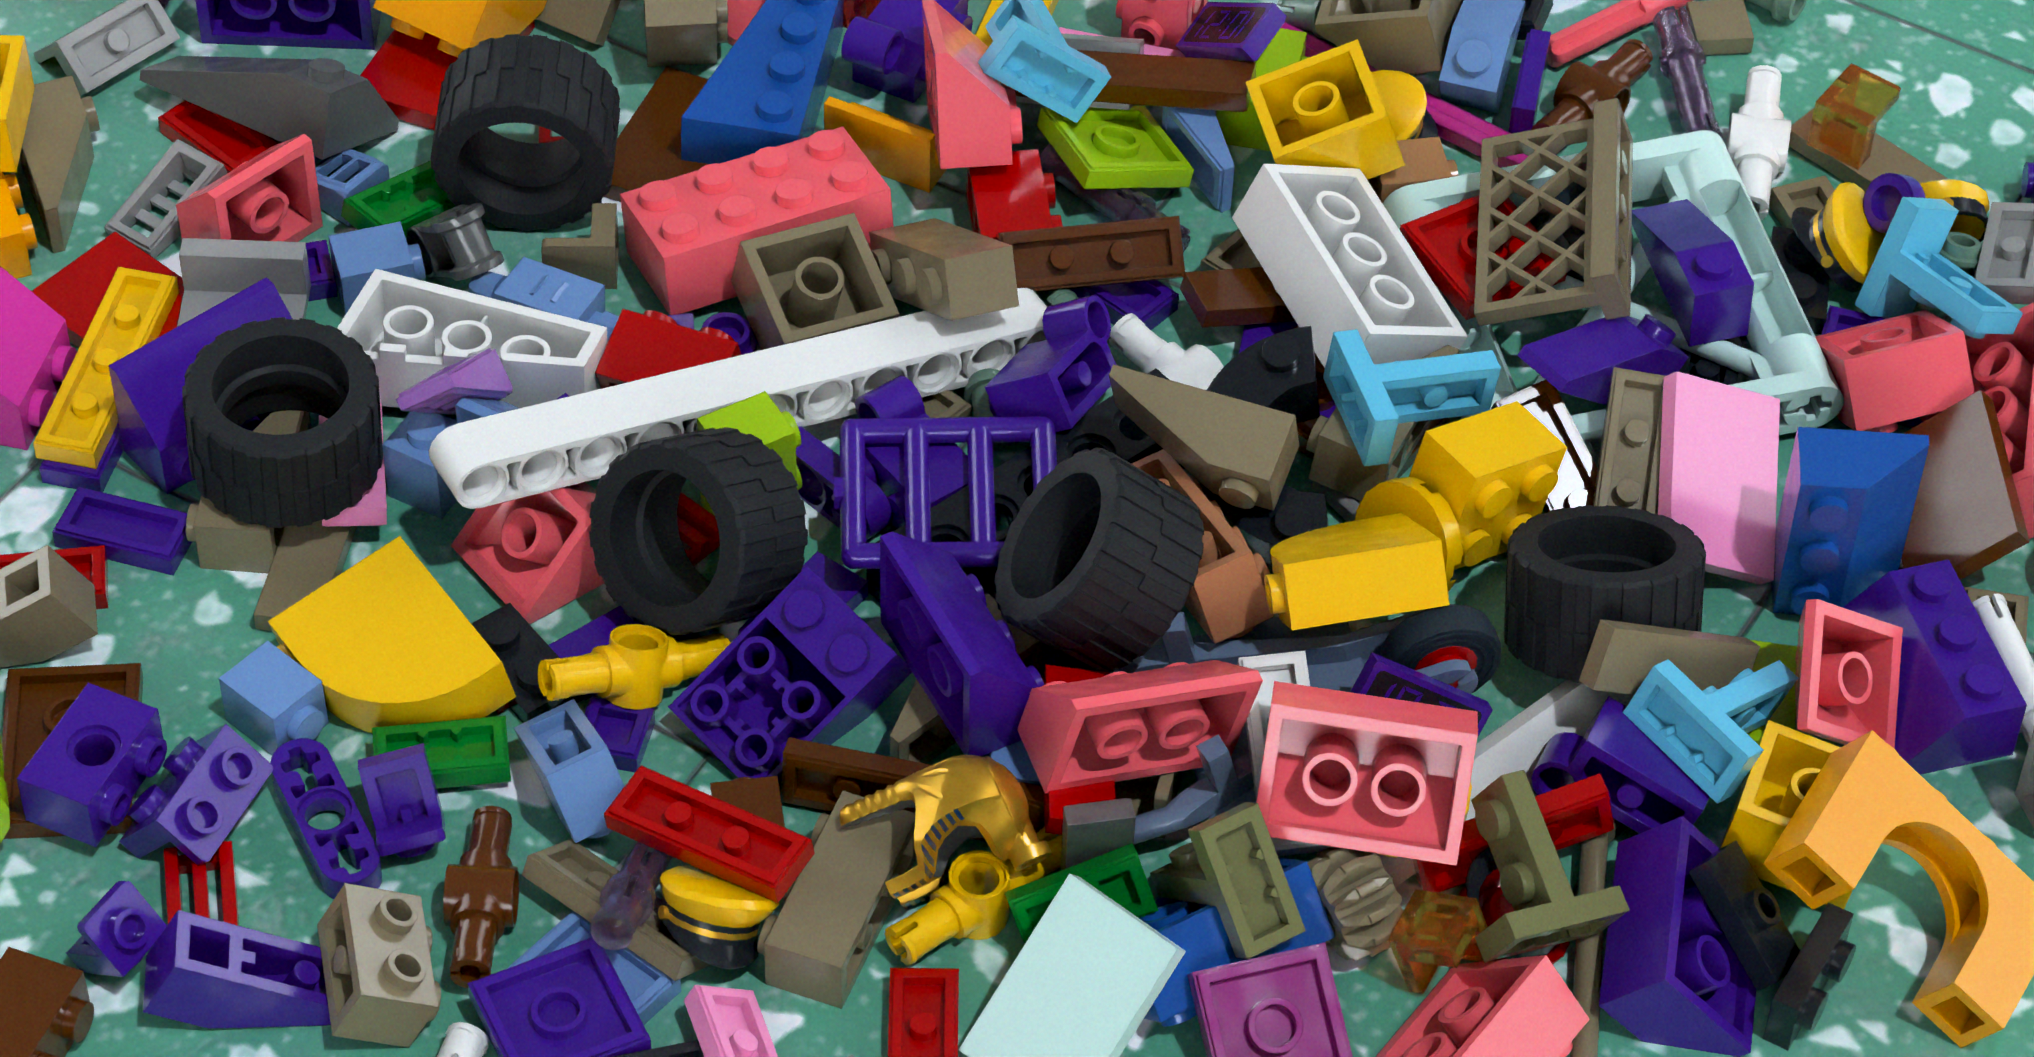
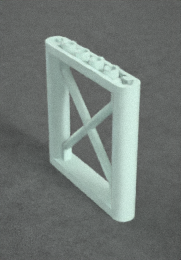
[1382,130,1844,468]

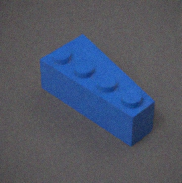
[681,0,844,164]

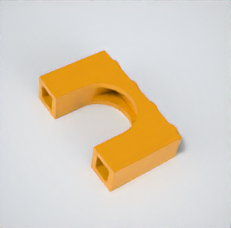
[1763,730,2034,1048]

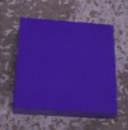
[468,935,652,1057]

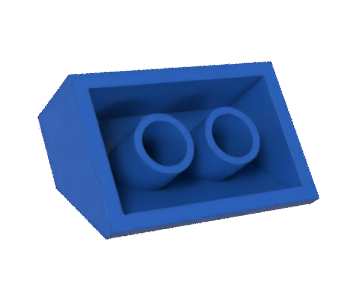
[1771,427,1930,615]
[1139,857,1335,1027]

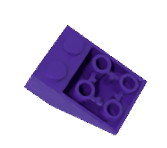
[668,566,912,783]

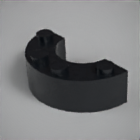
[1198,326,1329,574]

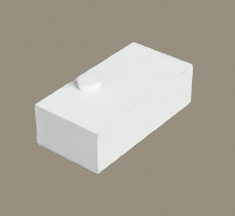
[1232,164,1468,368]

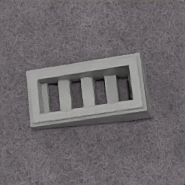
[104,139,228,259]

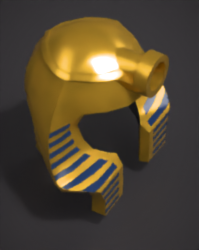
[839,755,1052,909]

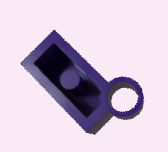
[841,0,973,103]
[985,295,1116,443]
[855,375,969,529]
[1531,696,1710,833]

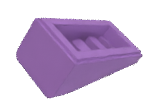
[396,348,513,415]

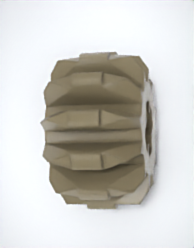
[1307,847,1406,961]

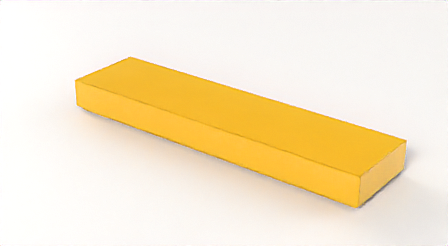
[33,267,179,469]

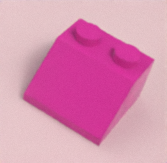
[0,266,77,450]

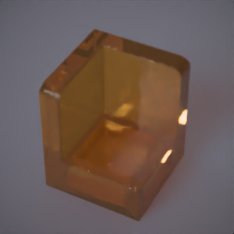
[1807,63,1901,170]
[1388,889,1487,994]

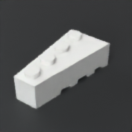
[337,269,608,408]

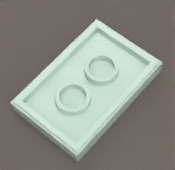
[959,873,1186,1057]

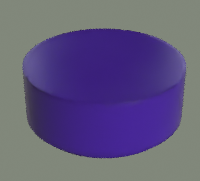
[1863,173,1926,234]

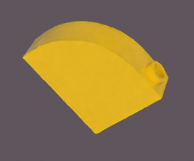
[1264,513,1450,630]
[268,536,516,734]

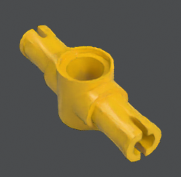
[538,624,731,710]
[885,827,1062,966]

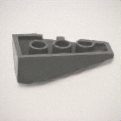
[140,56,399,160]

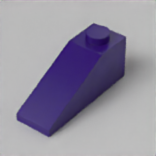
[1632,199,1754,347]
[1517,314,1689,405]
[143,910,331,1029]

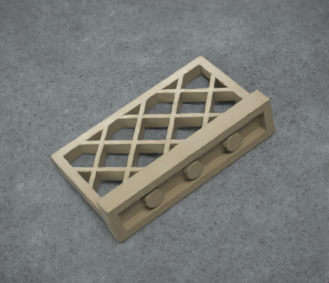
[1474,98,1633,326]

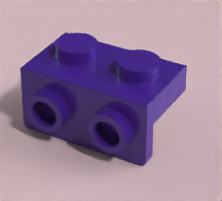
[119,724,273,865]

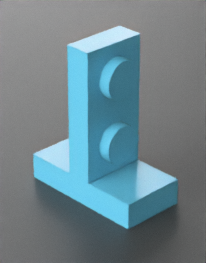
[978,0,1111,123]
[1854,197,2023,339]
[1323,329,1501,467]
[1623,659,1798,804]

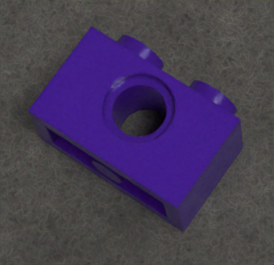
[16,683,167,847]

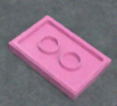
[1658,371,1780,585]

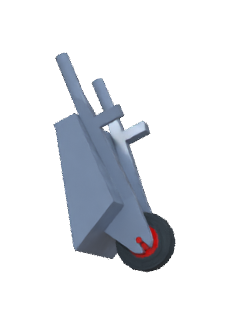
[1075,604,1501,844]

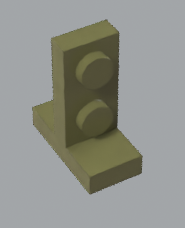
[1471,770,1630,963]
[1150,802,1306,959]

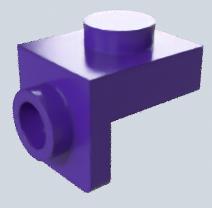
[358,743,446,858]
[66,881,167,977]

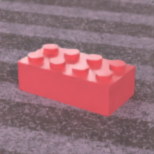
[620,127,894,315]

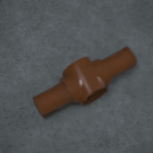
[1532,39,1653,130]
[443,806,519,988]

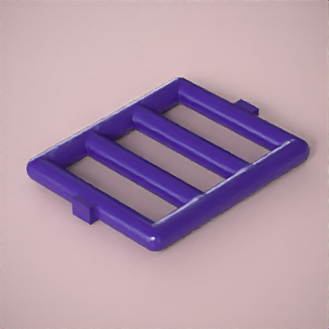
[834,416,1057,569]

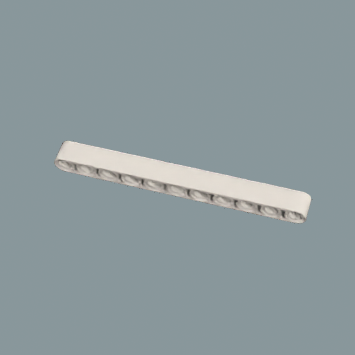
[429,288,1047,509]

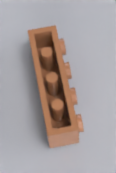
[1132,449,1275,644]

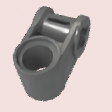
[406,203,504,281]

